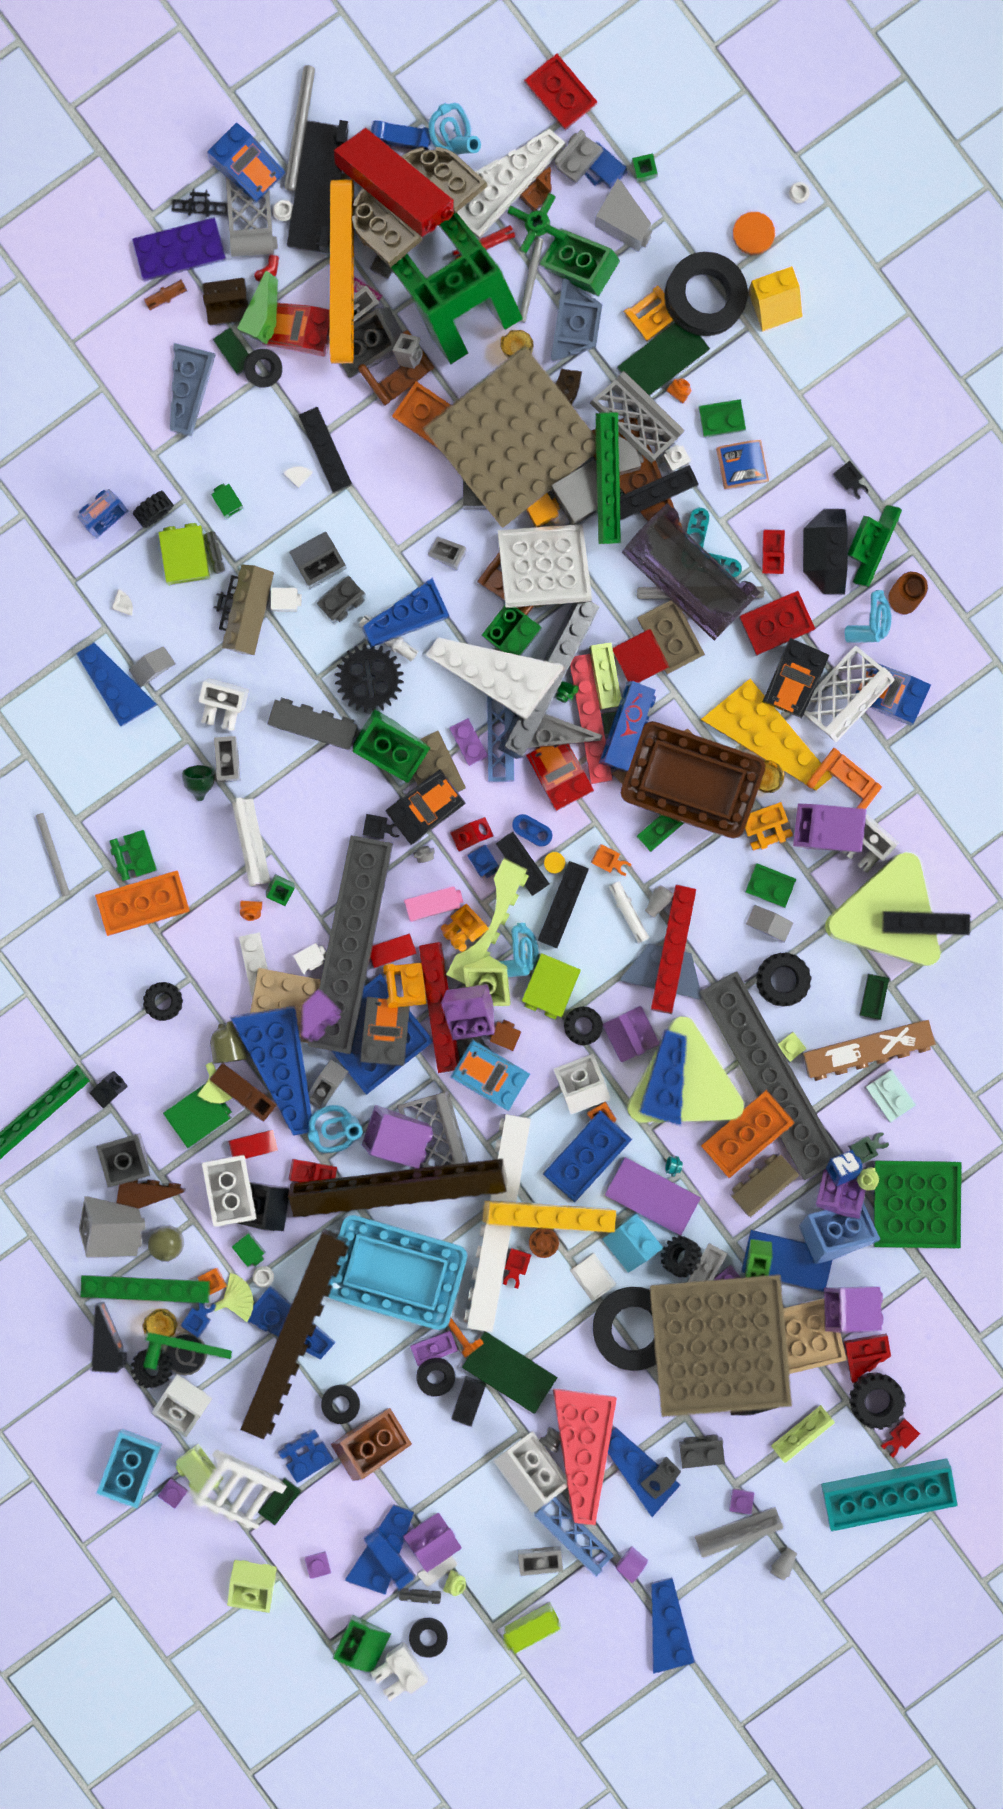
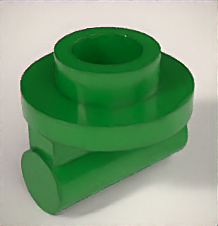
[555,681,579,703]

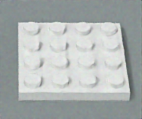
[497,524,592,608]

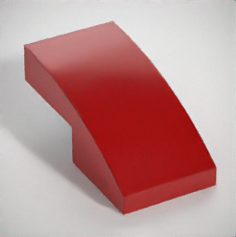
[762,529,785,574]
[370,933,417,968]
[228,1130,278,1159]
[288,1159,337,1182]

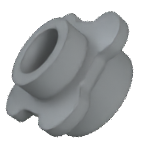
[414,846,435,863]

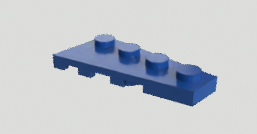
[76,642,158,727]

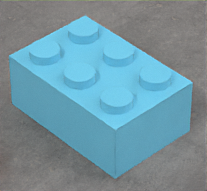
[96,1429,163,1509]

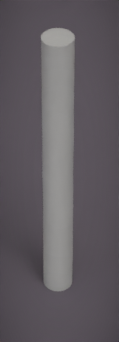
[519,237,544,323]
[35,813,70,897]

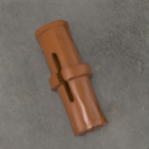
[144,279,188,311]

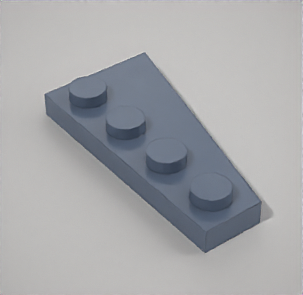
[170,343,216,437]

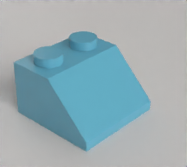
[602,1212,663,1273]

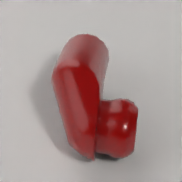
[254,255,279,282]

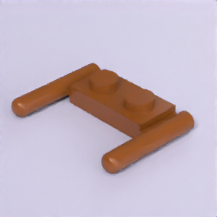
[358,330,435,406]
[477,552,535,615]

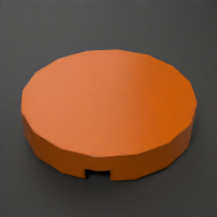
[733,211,775,255]

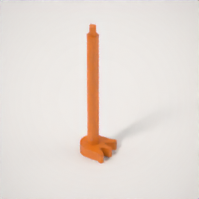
[448,1318,484,1357]

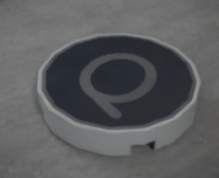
[164,1332,207,1376]

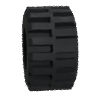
[756,953,812,1007]
[849,1372,906,1430]

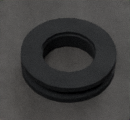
[664,252,748,336]
[593,1287,657,1371]

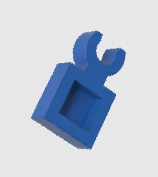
[180,1303,216,1338]

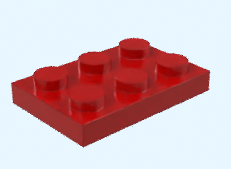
[524,53,598,131]
[739,590,816,656]

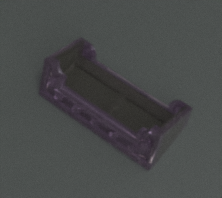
[621,503,761,641]

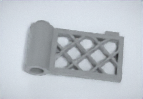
[225,176,278,257]

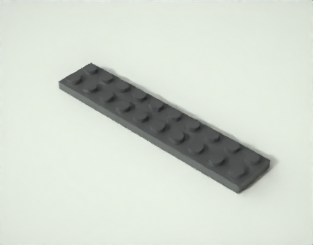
[308,835,393,1055]
[700,971,839,1181]

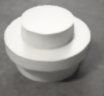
[789,182,810,204]
[273,200,293,222]
[253,1266,274,1288]

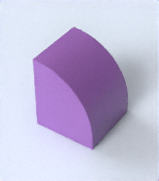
[615,1546,648,1584]

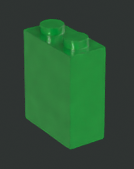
[163,1083,232,1149]

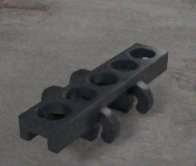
[171,189,228,217]
[213,575,238,631]

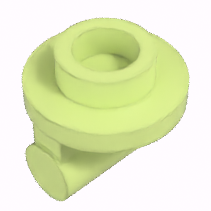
[857,1167,879,1190]
[443,1570,466,1596]

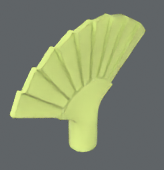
[198,1062,232,1104]
[213,1273,254,1322]

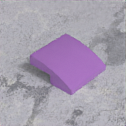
[816,1169,866,1219]

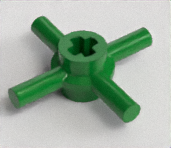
[507,193,568,254]

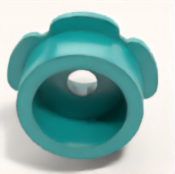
[665,1156,683,1177]

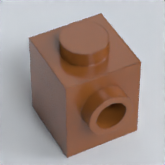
[487,1019,522,1051]

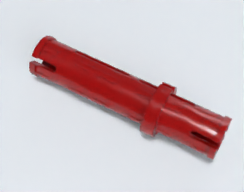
[452,225,516,260]

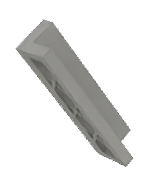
[687,1243,728,1282]

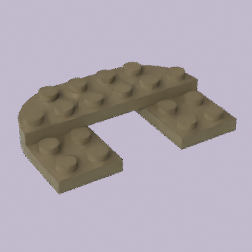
[352,147,488,267]

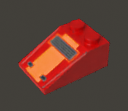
[262,302,330,357]
[526,744,594,812]

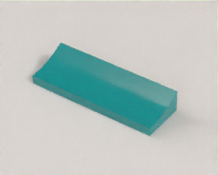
[821,1458,958,1532]

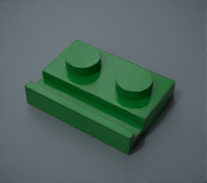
[698,399,746,438]
[745,863,797,908]

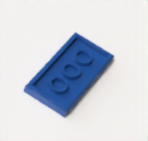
[543,1110,632,1202]
[741,1229,833,1292]

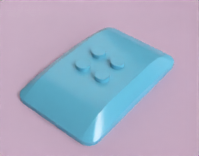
[329,1215,467,1330]

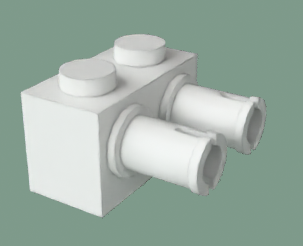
[199,678,250,731]
[842,814,900,873]
[370,1641,429,1702]

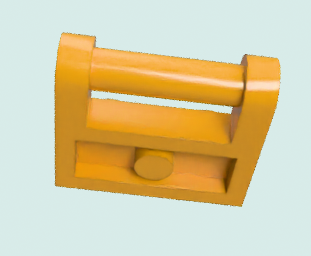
[623,285,674,342]
[383,963,426,1008]

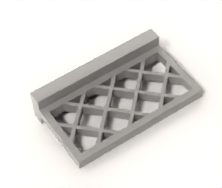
[590,371,685,463]
[397,1091,469,1169]
[694,1507,785,1558]

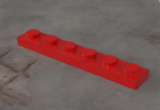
[650,884,697,1014]
[419,942,460,1073]

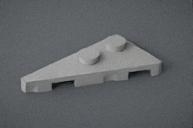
[528,714,603,748]

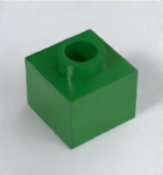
[631,153,658,183]
[265,874,295,906]

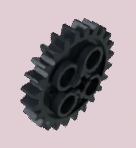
[335,644,404,714]

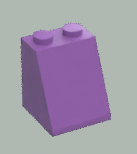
[362,1105,433,1168]
[824,1286,884,1333]

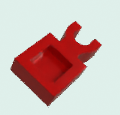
[502,1248,532,1289]
[880,1418,920,1458]

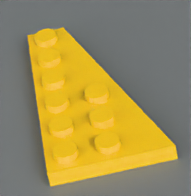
[701,679,833,791]

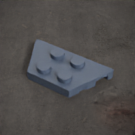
[551,278,603,361]
[620,943,702,1000]

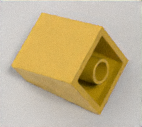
[748,266,803,332]

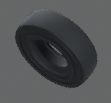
[244,349,283,388]
[416,1358,455,1397]
[321,1385,360,1424]
[409,1618,448,1658]

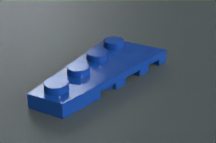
[362,578,449,648]
[639,1029,687,1126]
[242,1286,336,1360]
[608,1427,681,1517]
[345,1504,414,1595]
[651,1577,695,1674]

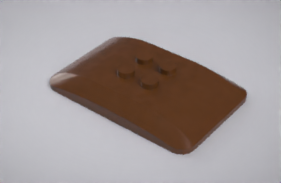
[620,721,766,839]

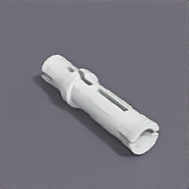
[358,615,419,662]
[608,881,650,944]

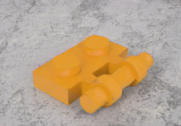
[745,802,793,851]
[441,903,489,952]

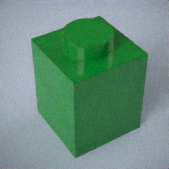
[211,483,244,519]
[232,1232,266,1267]

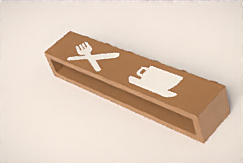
[802,1019,936,1081]

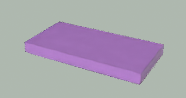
[605,1157,701,1235]

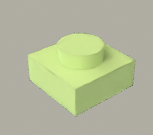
[778,1032,807,1062]

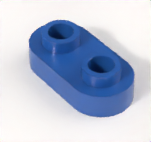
[512,814,553,847]

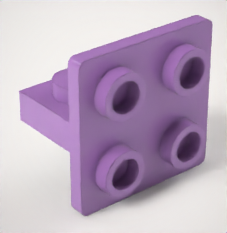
[603,1006,659,1062]
[403,1512,462,1572]

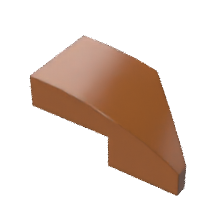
[519,166,552,211]

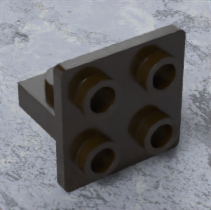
[203,278,249,326]

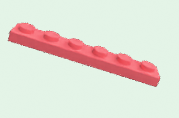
[570,654,613,784]

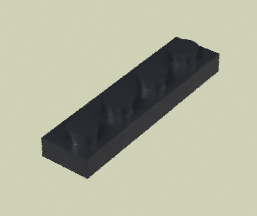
[298,406,353,494]
[620,465,699,521]
[537,861,589,948]
[882,911,971,935]

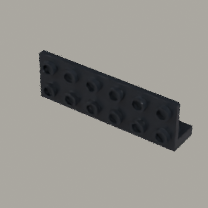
[287,120,349,253]

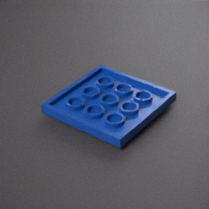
[332,974,433,1095]

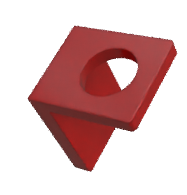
[450,817,494,852]

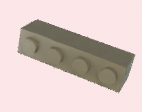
[222,564,274,655]

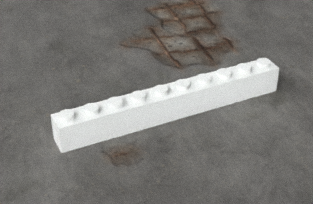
[464,1114,531,1333]

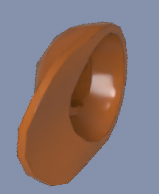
[888,571,929,615]

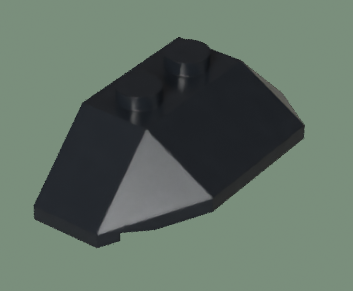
[803,509,848,595]

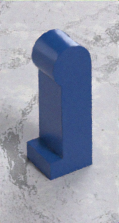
[370,120,431,150]
[364,1528,416,1590]

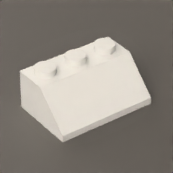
[202,1155,256,1227]
[493,1431,567,1514]

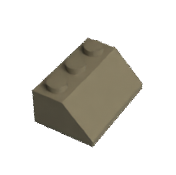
[730,1154,800,1218]

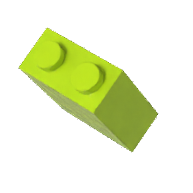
[158,523,211,585]
[522,953,581,1020]
[503,1602,561,1654]

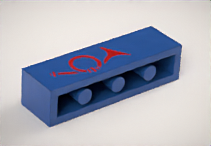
[599,681,656,772]

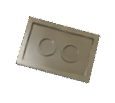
[637,598,705,675]
[413,730,466,792]

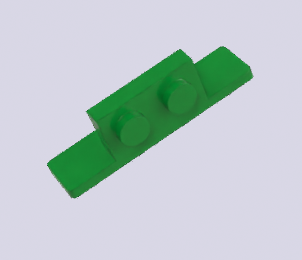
[848,505,902,587]

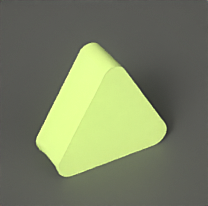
[825,852,941,966]
[627,1016,744,1123]

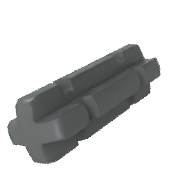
[204,531,225,574]
[399,1588,441,1604]

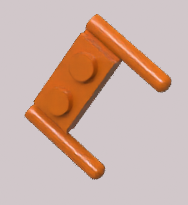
[807,747,882,809]

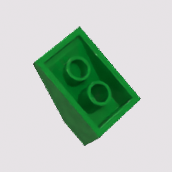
[540,228,620,297]
[352,709,430,783]

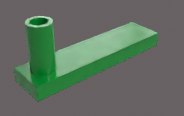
[143,1332,233,1370]

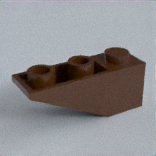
[209,1063,277,1122]
[116,1179,186,1209]

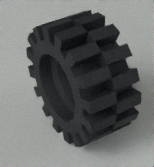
[132,490,174,528]
[143,982,183,1021]
[564,1007,603,1045]
[660,1235,702,1278]
[130,1349,173,1389]

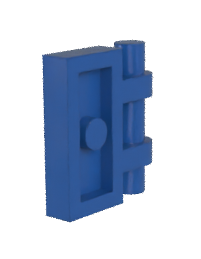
[278,1429,334,1484]

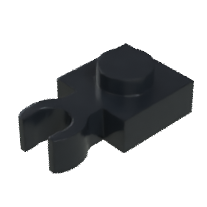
[832,460,869,500]
[362,814,400,839]

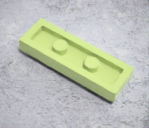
[589,642,621,710]
[771,1405,835,1463]

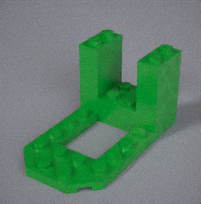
[390,212,523,365]

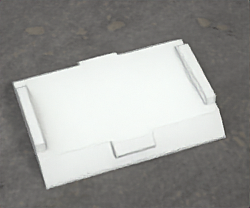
[569,1253,616,1302]

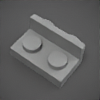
[554,129,603,184]

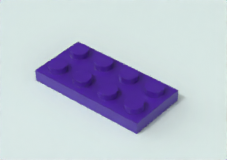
[132,217,226,281]

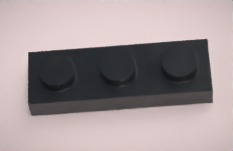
[495,831,550,896]

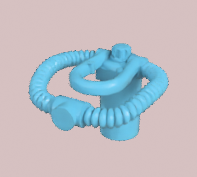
[428,103,481,155]
[845,590,892,642]
[499,923,539,977]
[307,1105,362,1154]

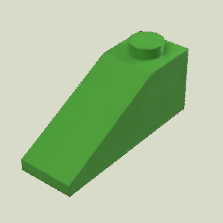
[237,271,278,344]
[744,1239,772,1278]

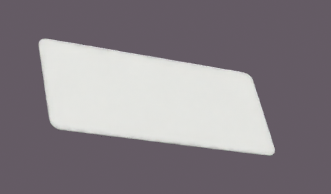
[418,1556,458,1587]

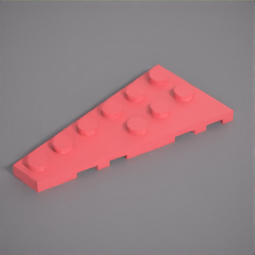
[553,1388,617,1525]

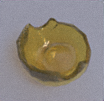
[500,330,534,358]
[759,760,785,793]
[142,1308,178,1337]

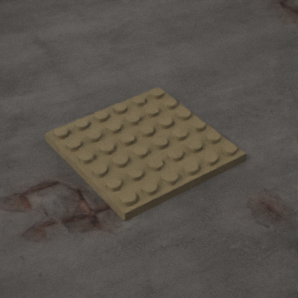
[423,345,596,528]
[650,1275,792,1417]

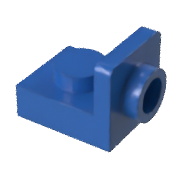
[467,844,499,879]

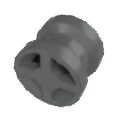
[539,1426,561,1453]

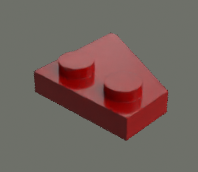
[844,1333,891,1383]

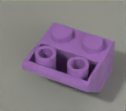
[441,984,495,1040]
[302,989,342,1042]

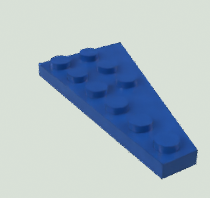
[230,1006,312,1136]

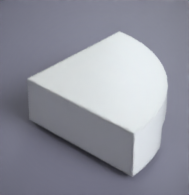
[283,466,313,488]
[111,588,134,616]

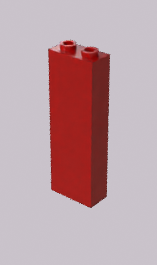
[334,128,454,237]

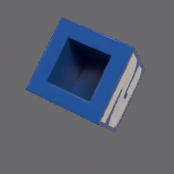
[826,1150,863,1187]

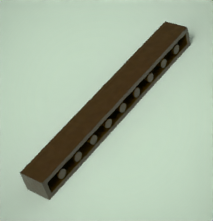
[288,1158,507,1217]
[240,1229,349,1440]

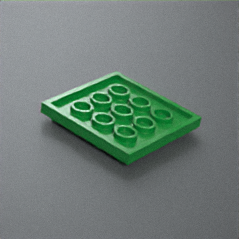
[873,1160,962,1249]

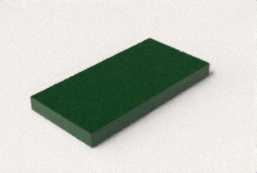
[617,323,711,396]
[462,1331,558,1414]

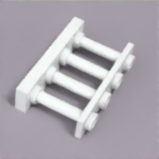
[188,1448,287,1529]

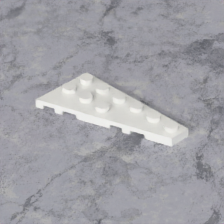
[457,129,566,239]
[425,638,564,720]

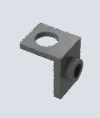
[641,1456,681,1499]

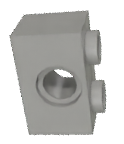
[214,736,241,782]
[518,1546,563,1576]

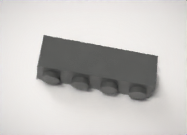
[267,697,358,751]

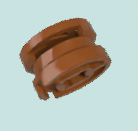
[529,1228,559,1258]

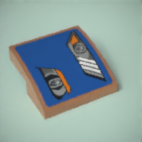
[716,439,769,490]

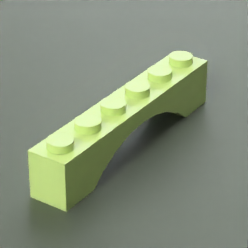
[446,858,529,984]

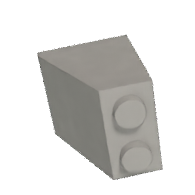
[595,179,653,252]
[550,460,598,525]
[79,1196,145,1258]

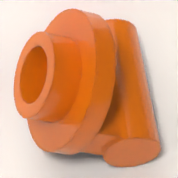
[666,378,692,404]
[240,900,263,921]

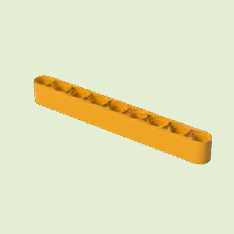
[330,179,354,364]

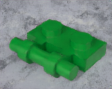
[109,830,158,882]

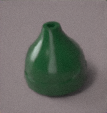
[182,765,215,801]

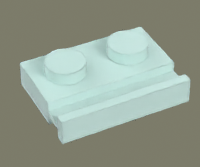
[866,1070,916,1123]

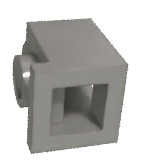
[392,333,423,369]

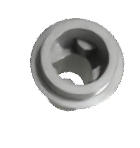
[644,885,674,918]
[770,1547,798,1581]

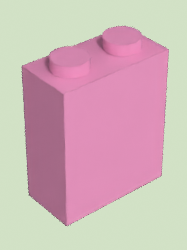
[404,886,464,922]

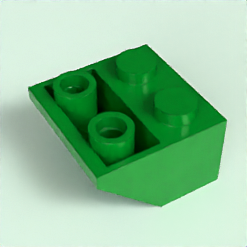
[481,605,542,656]
[333,1615,392,1673]

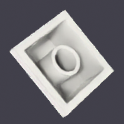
[554,1054,611,1114]
[151,1374,213,1437]

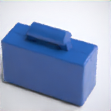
[585,141,628,189]

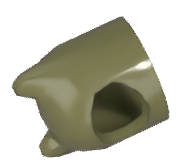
[210,1021,248,1064]
[148,1225,185,1262]

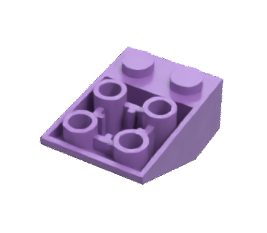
[793,803,867,852]

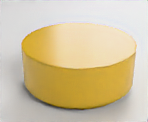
[544,852,565,874]

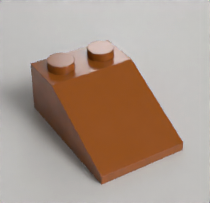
[330,1408,412,1481]

